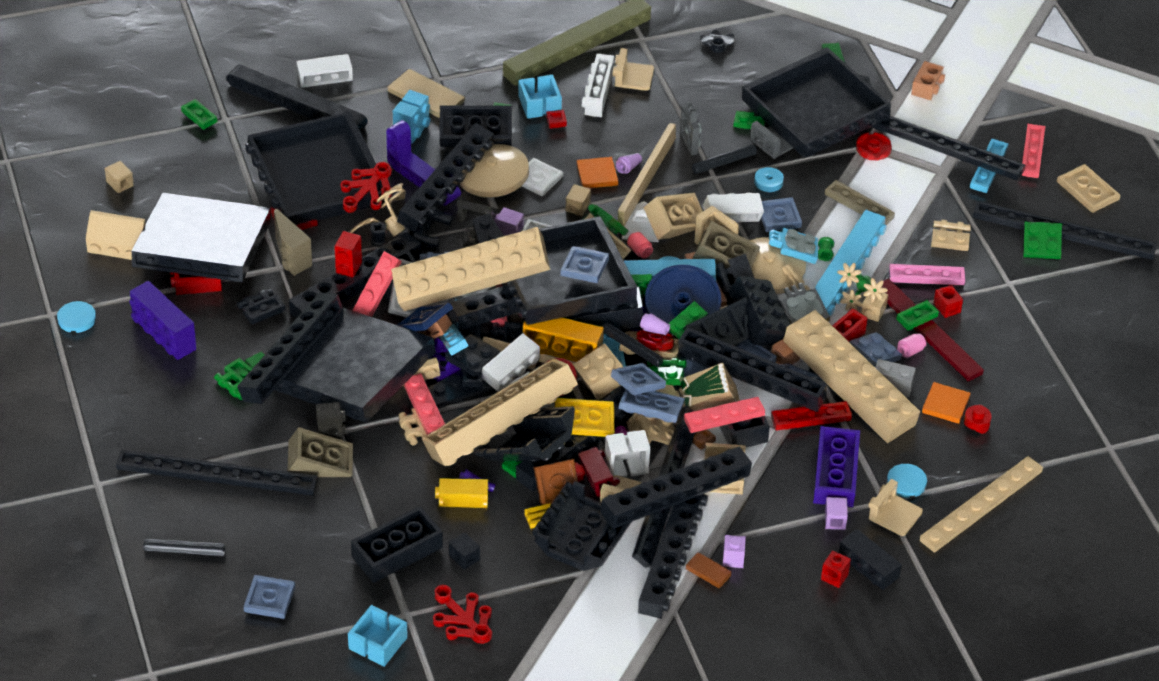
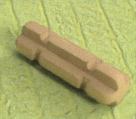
[781,264,811,291]

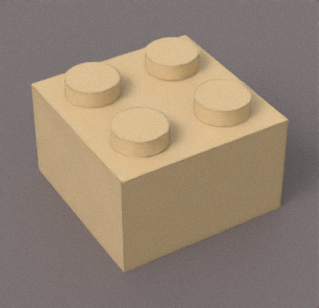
[573,344,623,401]

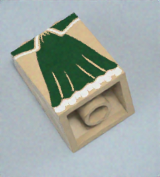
[679,363,740,411]

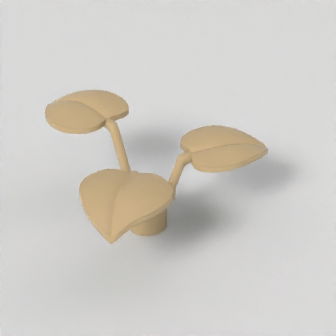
[349,183,406,237]

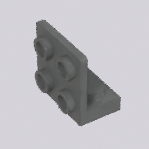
[750,121,793,159]

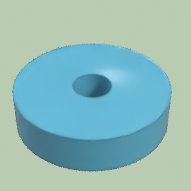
[754,167,784,192]

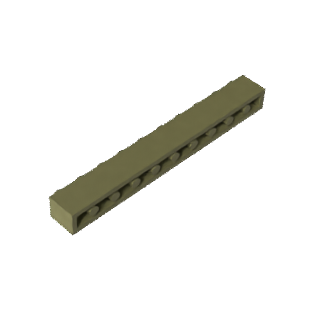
[503,0,651,86]

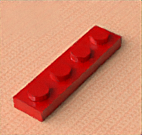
[771,401,852,431]

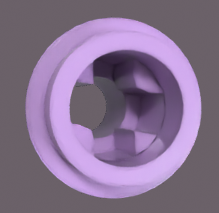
[616,153,642,174]
[640,313,670,335]

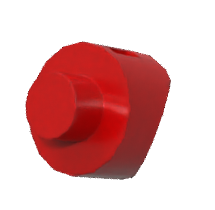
[964,405,992,434]

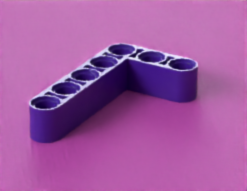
[386,120,461,206]

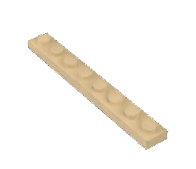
[920,456,1043,553]

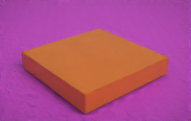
[576,157,618,188]
[922,382,971,424]

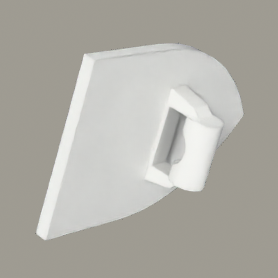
[622,201,659,242]

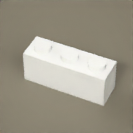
[296,54,353,88]
[703,192,764,222]
[482,334,540,392]

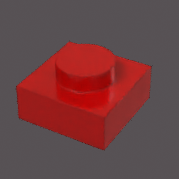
[546,110,567,129]

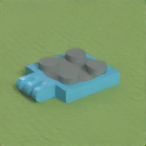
[769,228,818,264]

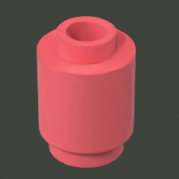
[627,232,653,259]

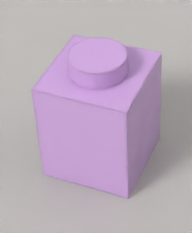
[494,208,524,236]
[825,497,847,530]
[723,535,746,568]

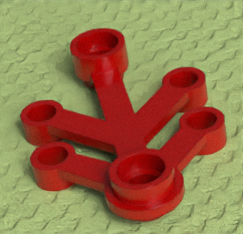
[340,162,392,213]
[433,585,492,644]

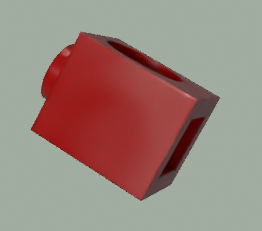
[933,285,963,318]
[821,550,851,588]

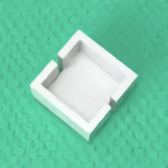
[604,430,650,477]

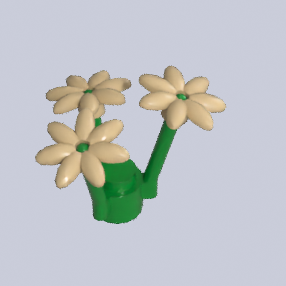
[837,263,888,311]

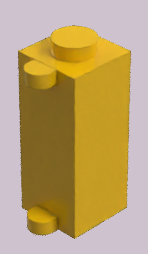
[435,478,488,508]

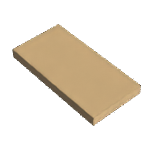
[388,69,465,118]

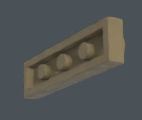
[825,180,895,225]

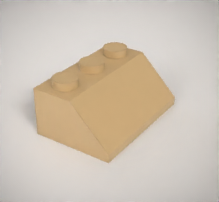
[86,210,146,260]

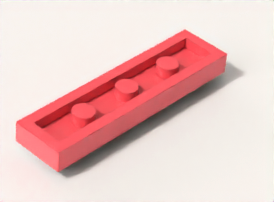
[1021,124,1045,178]
[352,251,402,317]
[404,373,445,435]
[684,397,765,433]

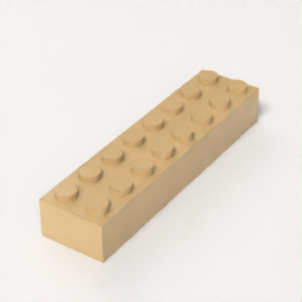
[391,227,551,311]
[783,310,920,443]
[422,358,578,466]

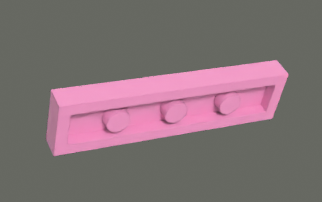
[889,264,965,285]

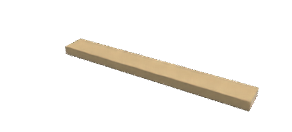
[618,123,676,226]

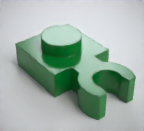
[733,111,765,130]

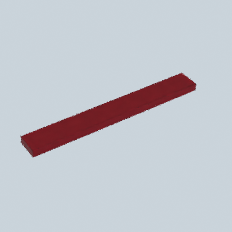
[881,278,984,382]

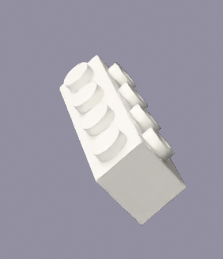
[582,54,614,117]

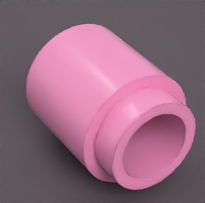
[897,334,926,358]

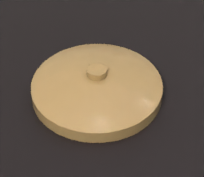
[459,144,529,197]
[749,237,806,294]

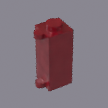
[578,447,620,497]

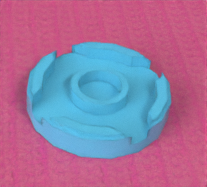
[57,301,96,333]
[887,464,927,498]

